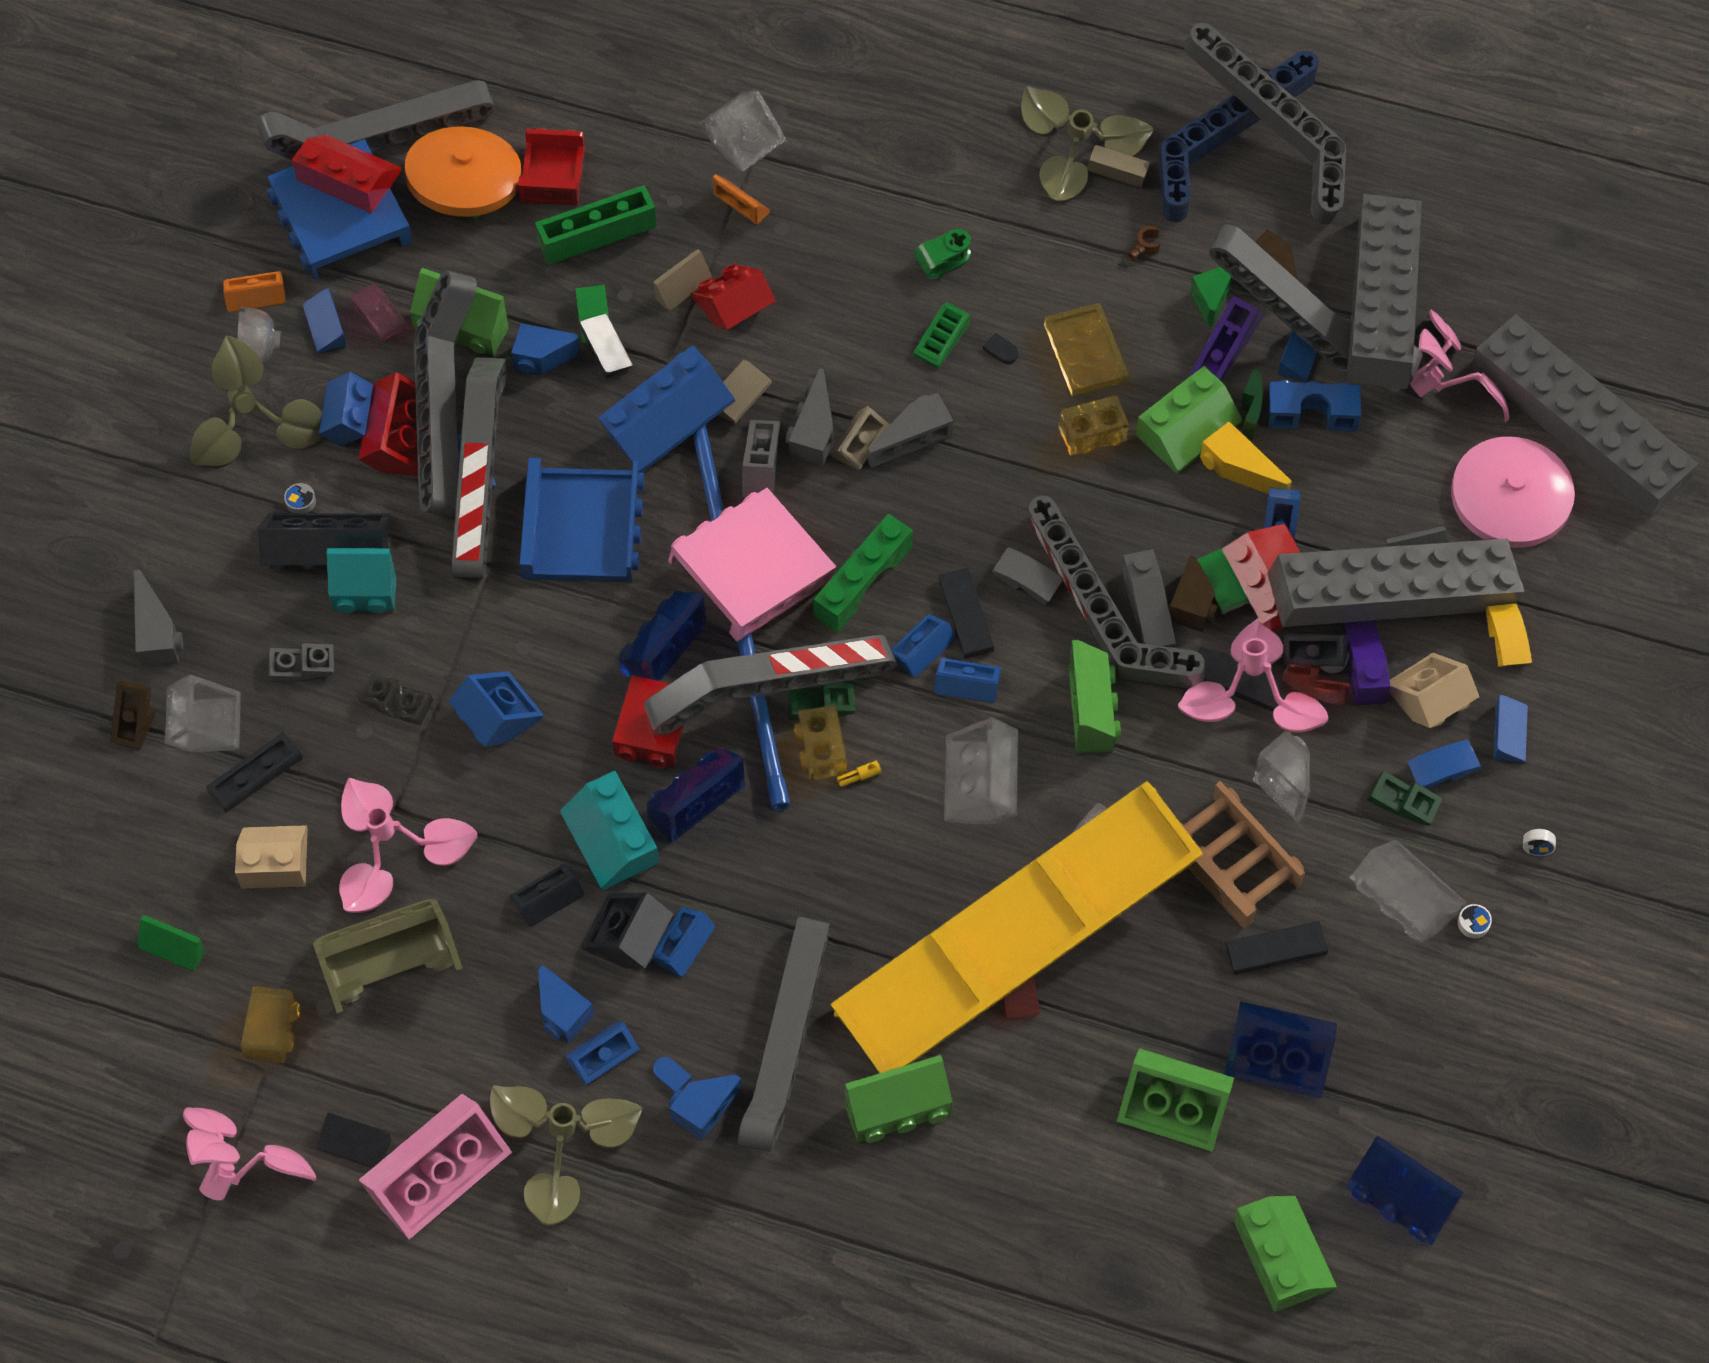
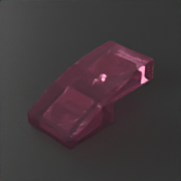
[350,283,408,341]

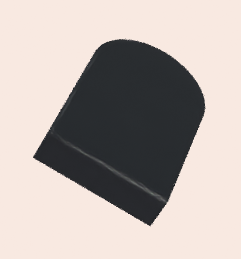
[983,333,1018,364]

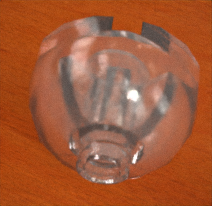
[237,307,281,364]

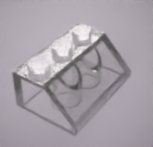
[944,717,1018,824]
[1350,840,1467,942]

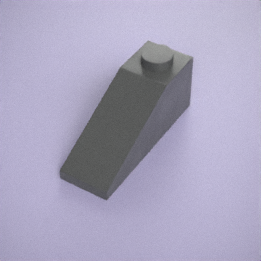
[868,393,953,468]
[742,420,780,497]
[1121,549,1176,647]
[134,570,183,666]

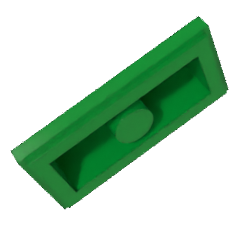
[137,915,205,971]

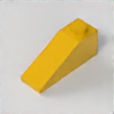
[1200,422,1292,494]

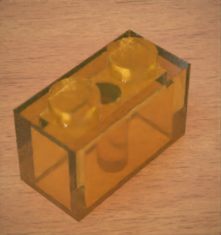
[241,986,300,1063]

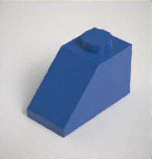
[511,323,580,374]
[1264,487,1300,540]
[538,965,594,1044]
[669,1074,742,1141]

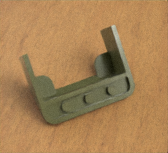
[313,899,462,1013]

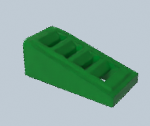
[913,302,970,369]

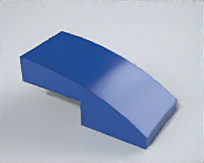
[1407,740,1482,789]

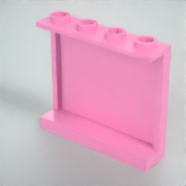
[668,488,836,642]

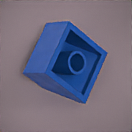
[449,671,544,747]

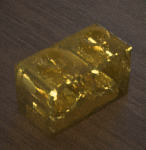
[1058,395,1129,455]
[793,705,847,781]

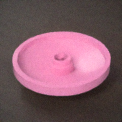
[1451,437,1575,548]

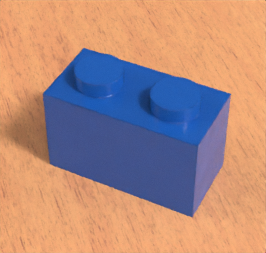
[319,372,373,447]

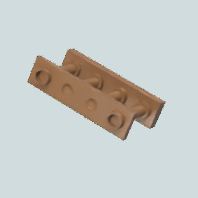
[1181,781,1305,929]

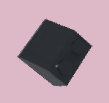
[580,892,673,969]

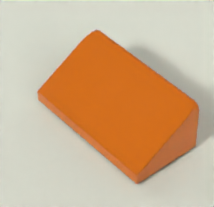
[713,174,770,225]
[223,271,286,312]

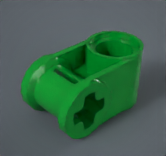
[913,229,971,280]

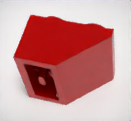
[690,264,776,330]

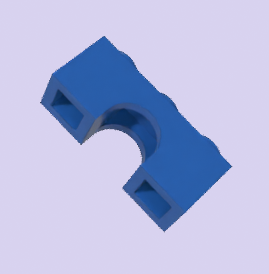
[1267,380,1361,431]

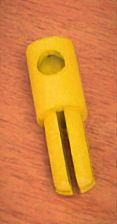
[837,760,882,787]

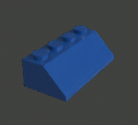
[598,345,736,472]

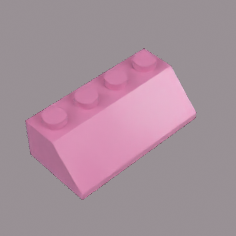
[359,1094,512,1239]

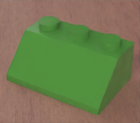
[410,268,509,356]
[1136,366,1243,474]
[1069,640,1121,753]
[1117,1048,1234,1152]
[845,1055,953,1143]
[1234,1196,1337,1312]

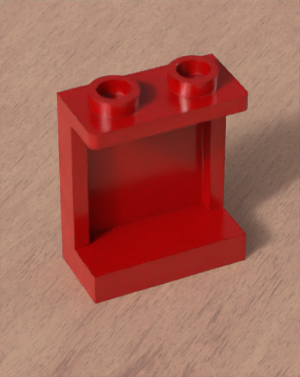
[518,128,585,206]
[612,676,684,768]

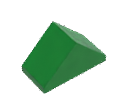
[1190,267,1234,327]

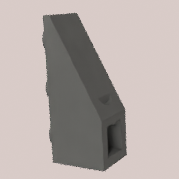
[785,368,833,466]

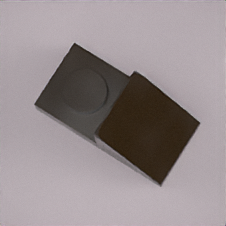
[110,680,156,749]

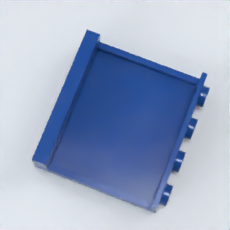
[266,139,412,280]
[520,458,644,582]

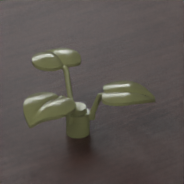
[1021,86,1153,202]
[190,336,323,466]
[490,1085,642,1226]

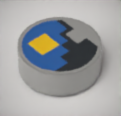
[284,483,316,513]

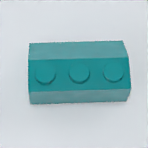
[560,771,659,890]

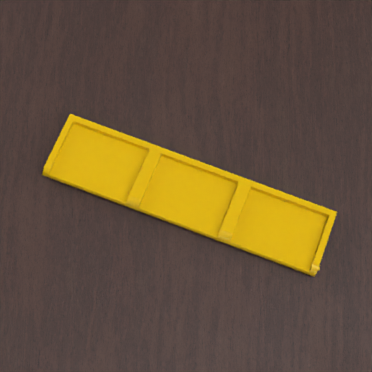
[830,781,1203,1073]

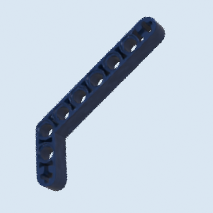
[1159,51,1319,222]

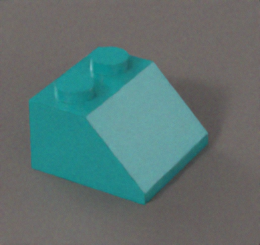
[327,548,397,613]

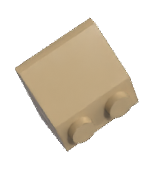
[1389,653,1479,728]
[235,825,308,889]

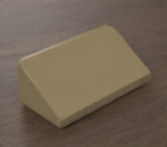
[1087,145,1150,188]
[653,249,712,311]
[718,360,772,423]
[829,406,890,470]

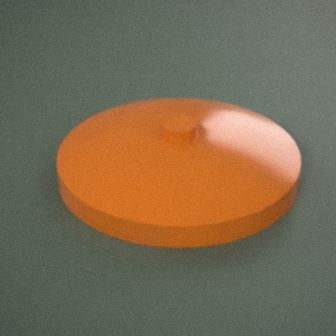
[405,127,521,217]

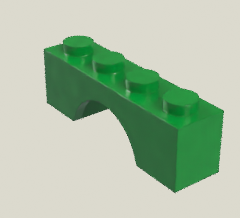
[813,514,913,633]

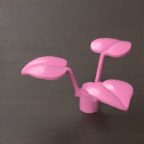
[1410,309,1509,422]
[1178,618,1328,732]
[339,778,477,913]
[183,1107,316,1200]

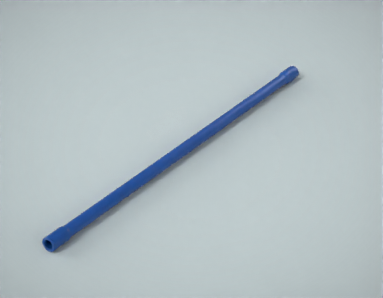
[675,353,790,811]

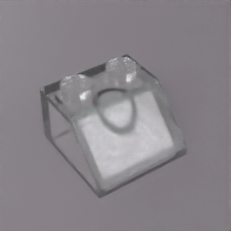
[700,91,786,172]
[165,674,241,752]
[1253,730,1310,823]

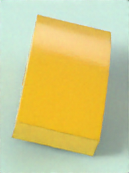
[1485,603,1532,667]

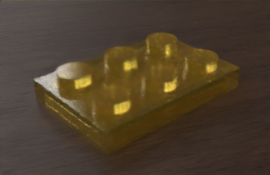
[1043,303,1129,396]

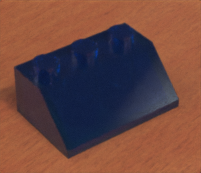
[619,591,706,681]
[646,747,745,843]
[1224,1001,1337,1098]
[1347,1136,1464,1245]

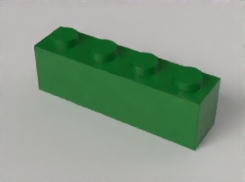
[535,185,657,265]

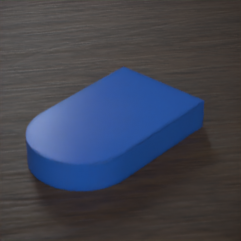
[653,1057,692,1093]

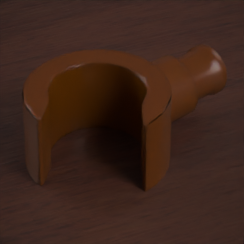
[1128,226,1160,260]

